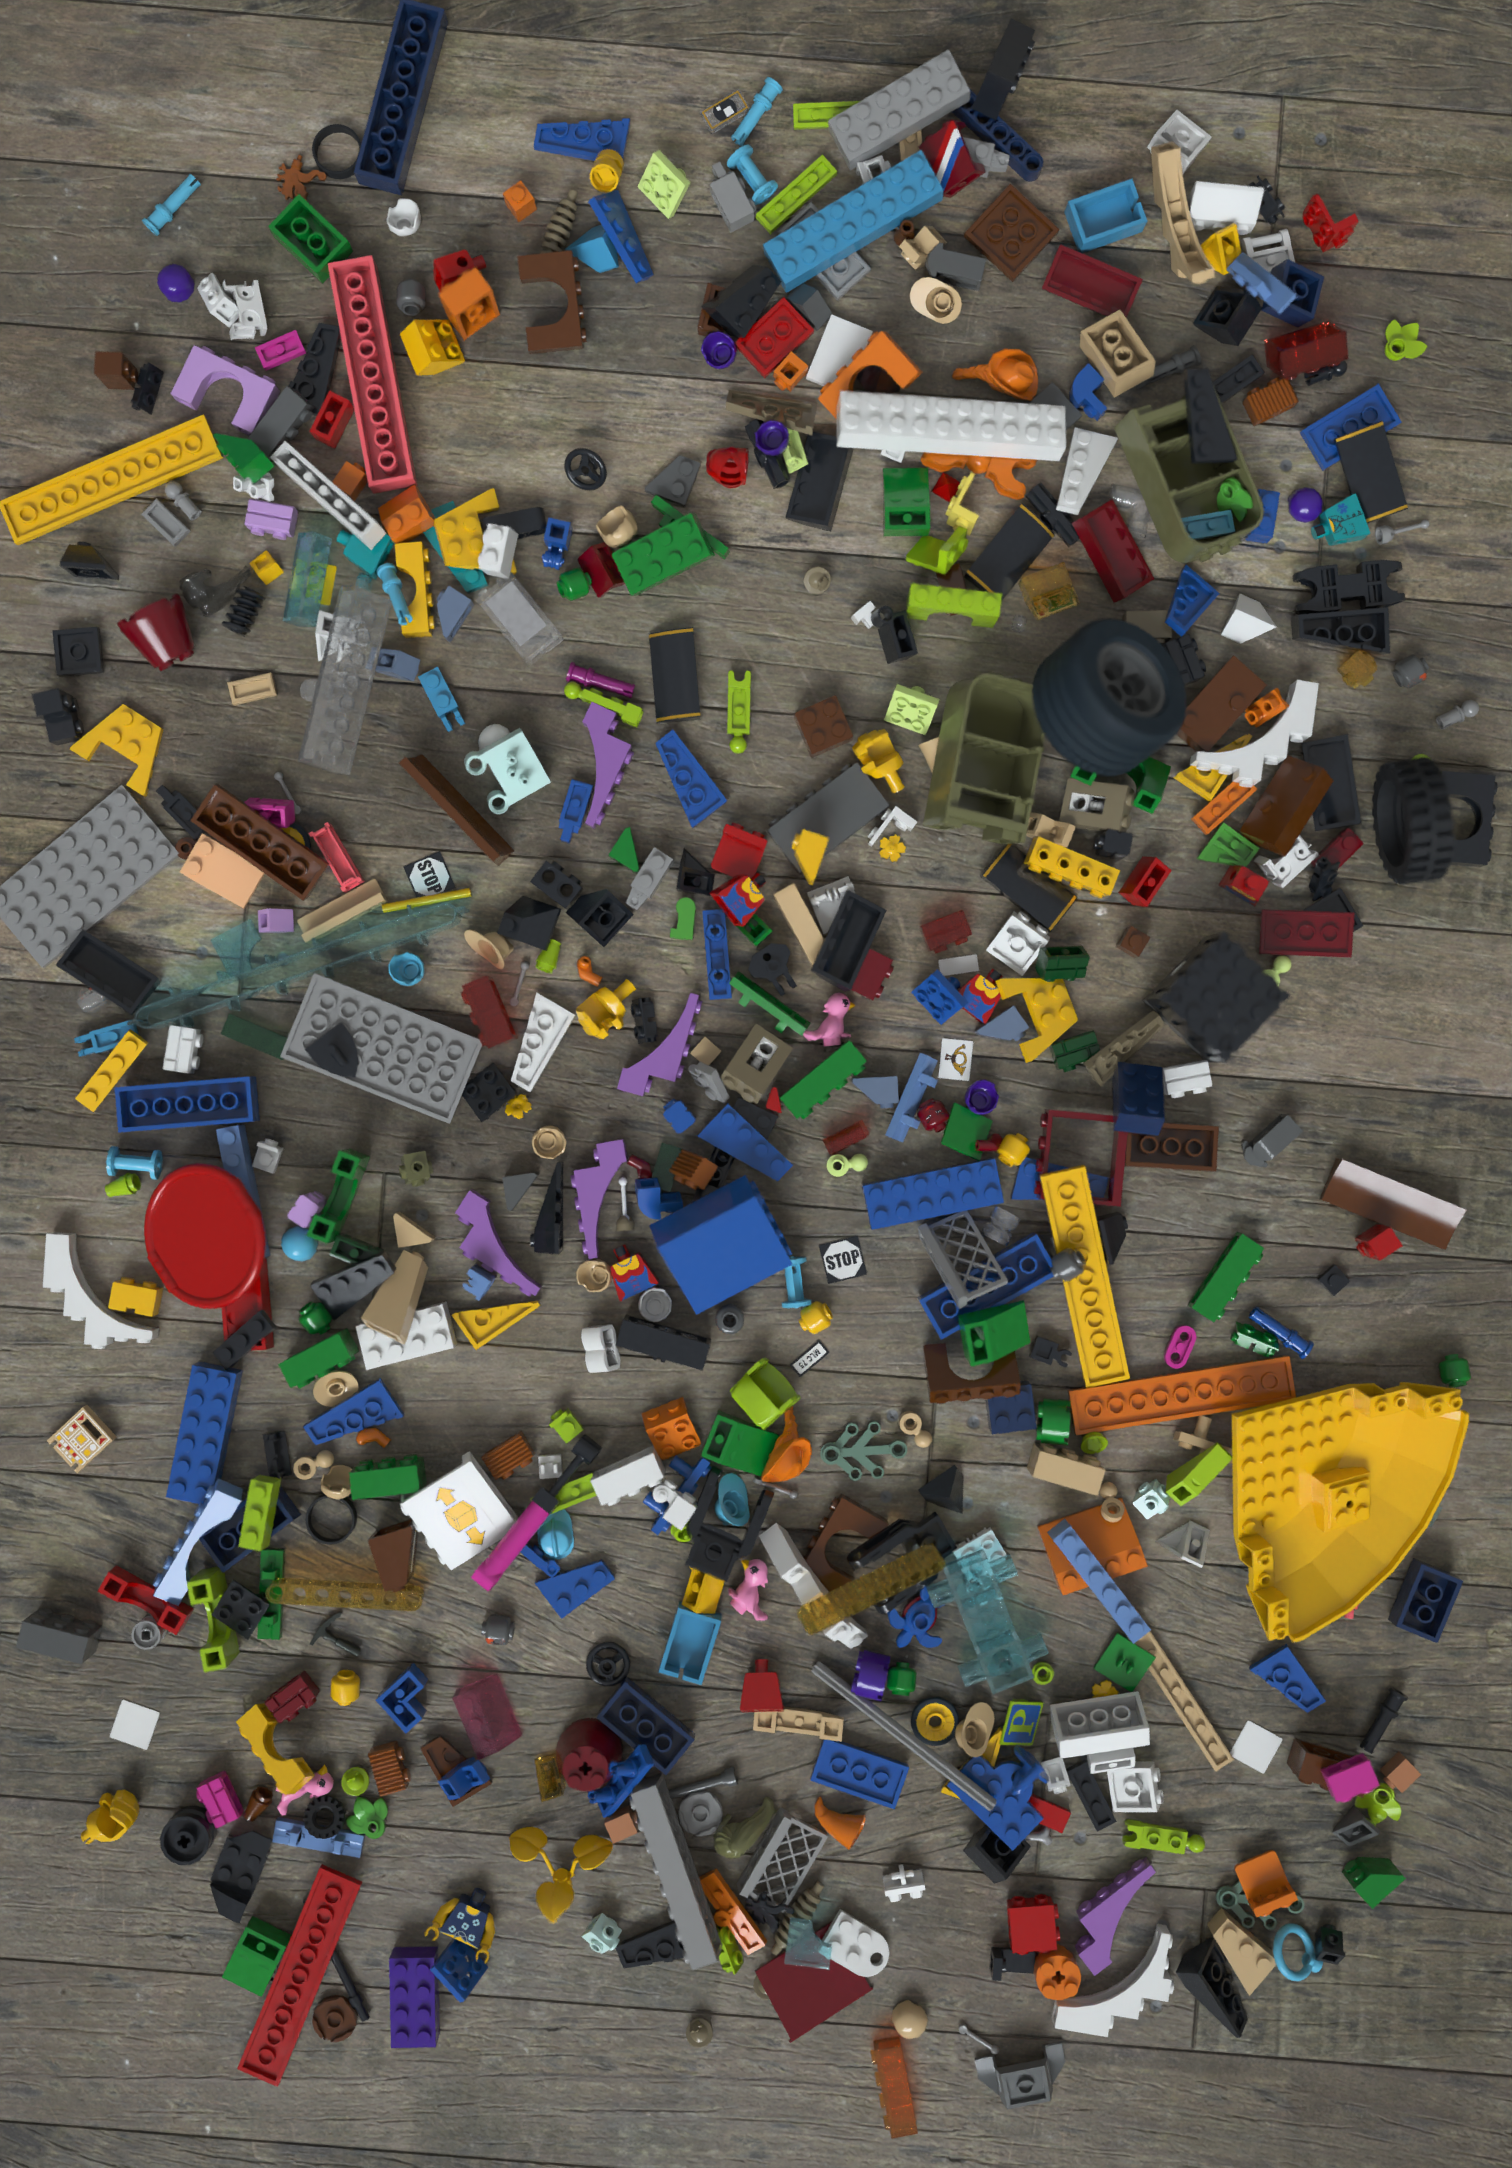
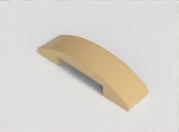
[753,1707,844,1742]

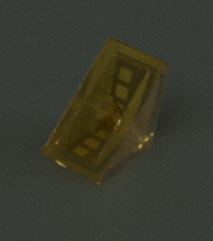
[535,1753,566,1802]

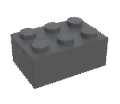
[16,1608,102,1664]

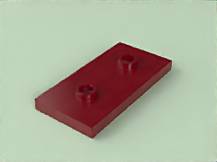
[1259,909,1355,958]

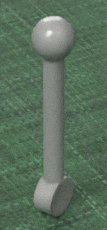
[274,772,301,815]
[509,961,529,1006]
[753,1477,798,1499]
[959,2023,999,2055]

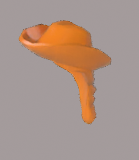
[952,349,1038,401]
[762,1406,812,1483]

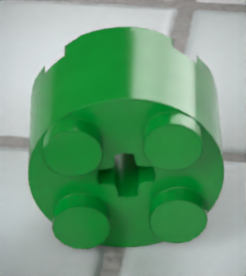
[1036,1398,1071,1446]

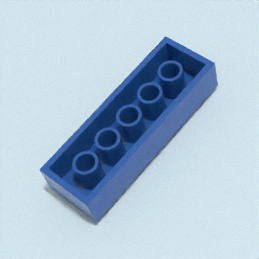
[114,1076,260,1132]
[861,1158,1004,1230]
[917,1232,1054,1340]
[166,1361,243,1504]

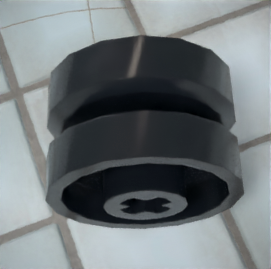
[160,1805,217,1865]

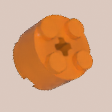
[1034,1944,1081,2000]

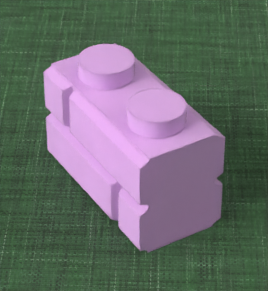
[245,499,298,540]
[287,1191,327,1228]

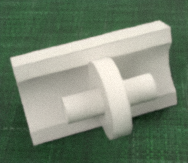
[233,472,275,502]
[882,1864,925,1902]

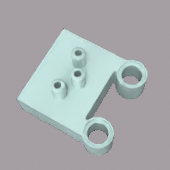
[464,728,551,814]

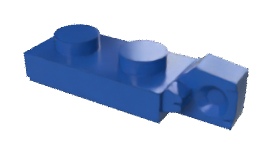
[559,779,594,844]
[521,1543,561,1578]

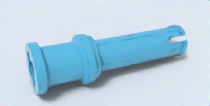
[731,77,783,146]
[142,174,201,236]
[377,563,413,625]

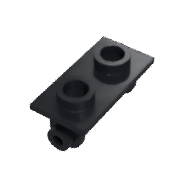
[1248,175,1285,225]
[130,362,164,415]
[1309,857,1340,902]
[631,997,658,1044]
[263,1431,292,1479]

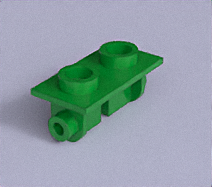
[1230,1322,1279,1357]

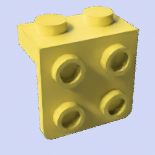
[945,472,979,536]

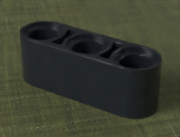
[480,507,547,539]

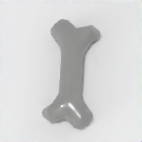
[1025,1826,1053,1846]

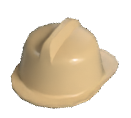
[910,277,962,324]
[464,929,514,969]
[955,1702,994,1757]

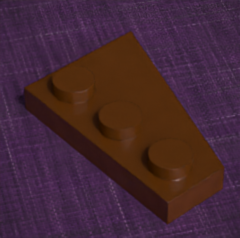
[420,1735,492,1807]

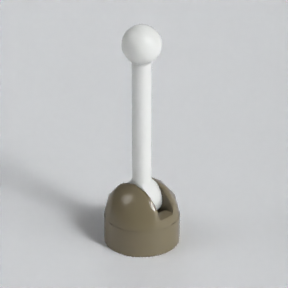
[616,1177,635,1231]

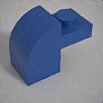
[1069,363,1107,421]
[635,1178,683,1220]
[437,1757,490,1800]

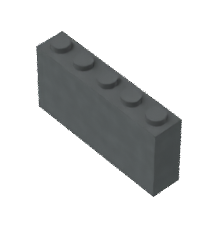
[767,763,890,875]

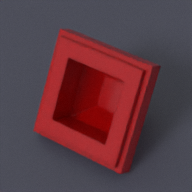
[931,472,961,503]

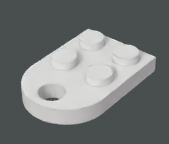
[817,1909,889,1977]

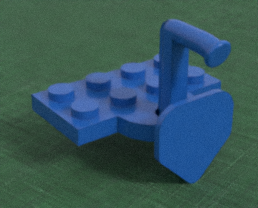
[947,1745,1049,1851]

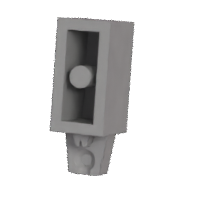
[963,137,1010,178]
[710,162,756,233]
[626,847,674,910]

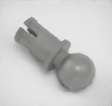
[165,481,202,521]
[1436,700,1479,730]

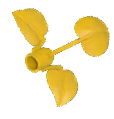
[509,1827,613,1923]

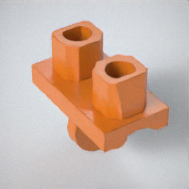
[1245,688,1289,728]

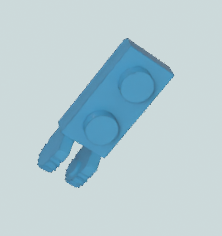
[418,667,465,732]
[74,1020,139,1057]

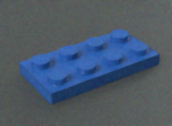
[1300,384,1401,471]
[810,1739,909,1810]

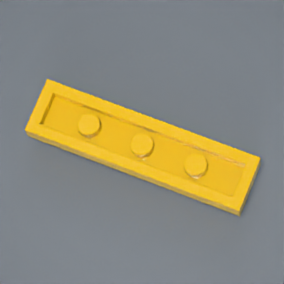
[75,1029,149,1112]

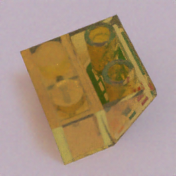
[1018,562,1080,621]

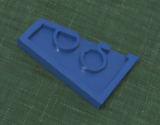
[1165,565,1220,637]
[535,1559,615,1619]
[1249,1643,1326,1713]

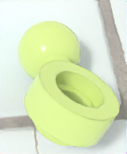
[1262,955,1291,984]
[827,1154,868,1177]

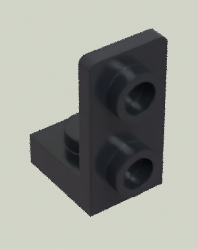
[989,1947,1036,1981]

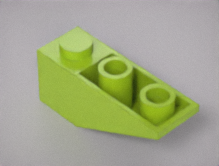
[1165,1442,1232,1506]

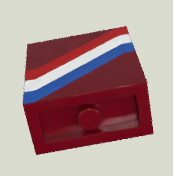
[918,119,986,198]

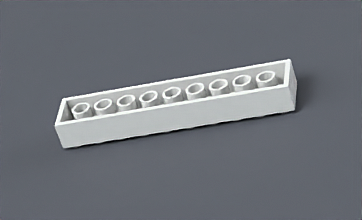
[837,391,1066,461]

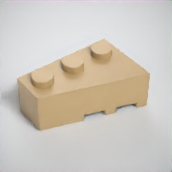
[1207,1908,1276,1996]

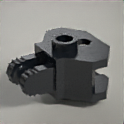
[748,943,797,996]

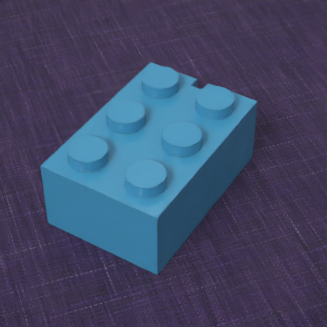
[1064,179,1147,253]
[659,1601,722,1685]

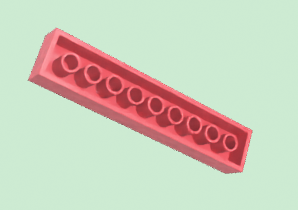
[328,255,418,494]

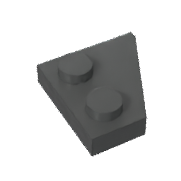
[645,455,701,507]

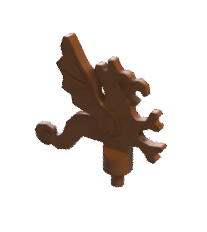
[276,155,327,201]

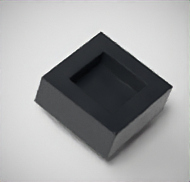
[1317,1264,1350,1296]

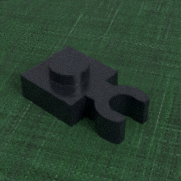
[1029,1336,1072,1367]

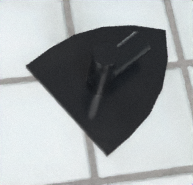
[305,1022,358,1077]

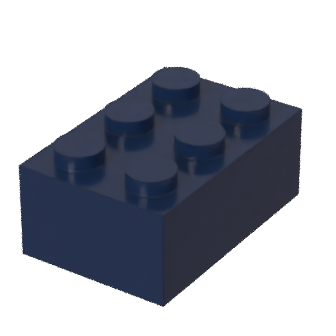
[1112,1062,1165,1136]
[1388,1558,1463,1643]

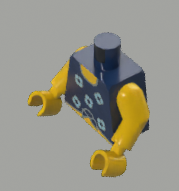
[424,1888,495,1963]

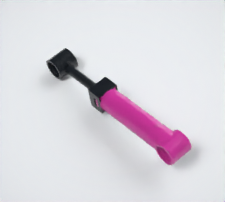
[471,1434,602,1592]

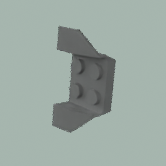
[974,2041,1065,2109]

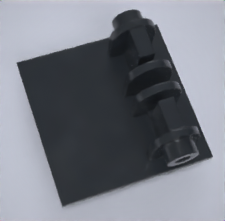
[462,1063,517,1122]
[211,1579,270,1640]

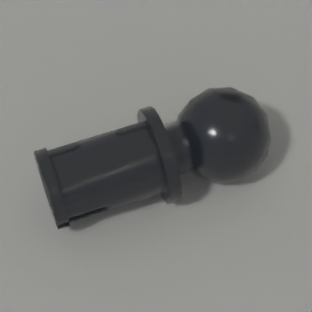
[1304,358,1347,386]

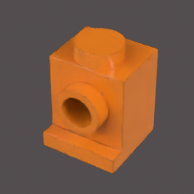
[773,351,808,392]

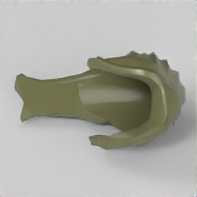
[713,1797,777,1859]

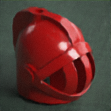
[706,447,749,488]

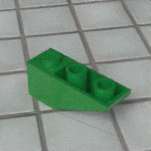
[213,433,274,484]

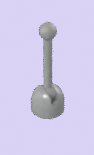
[1375,520,1430,545]

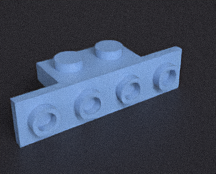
[1226,252,1297,314]

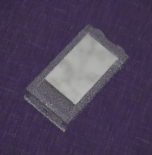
[476,572,564,667]

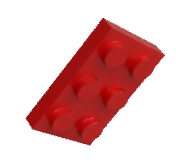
[734,297,814,378]

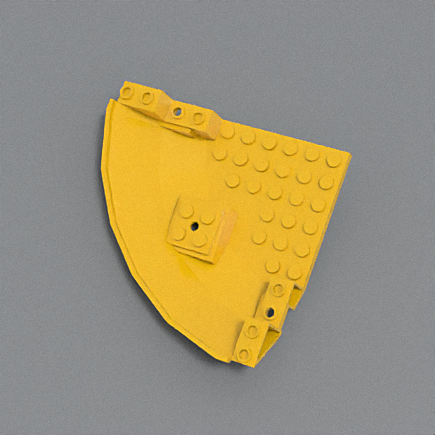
[1232,1382,1469,1643]

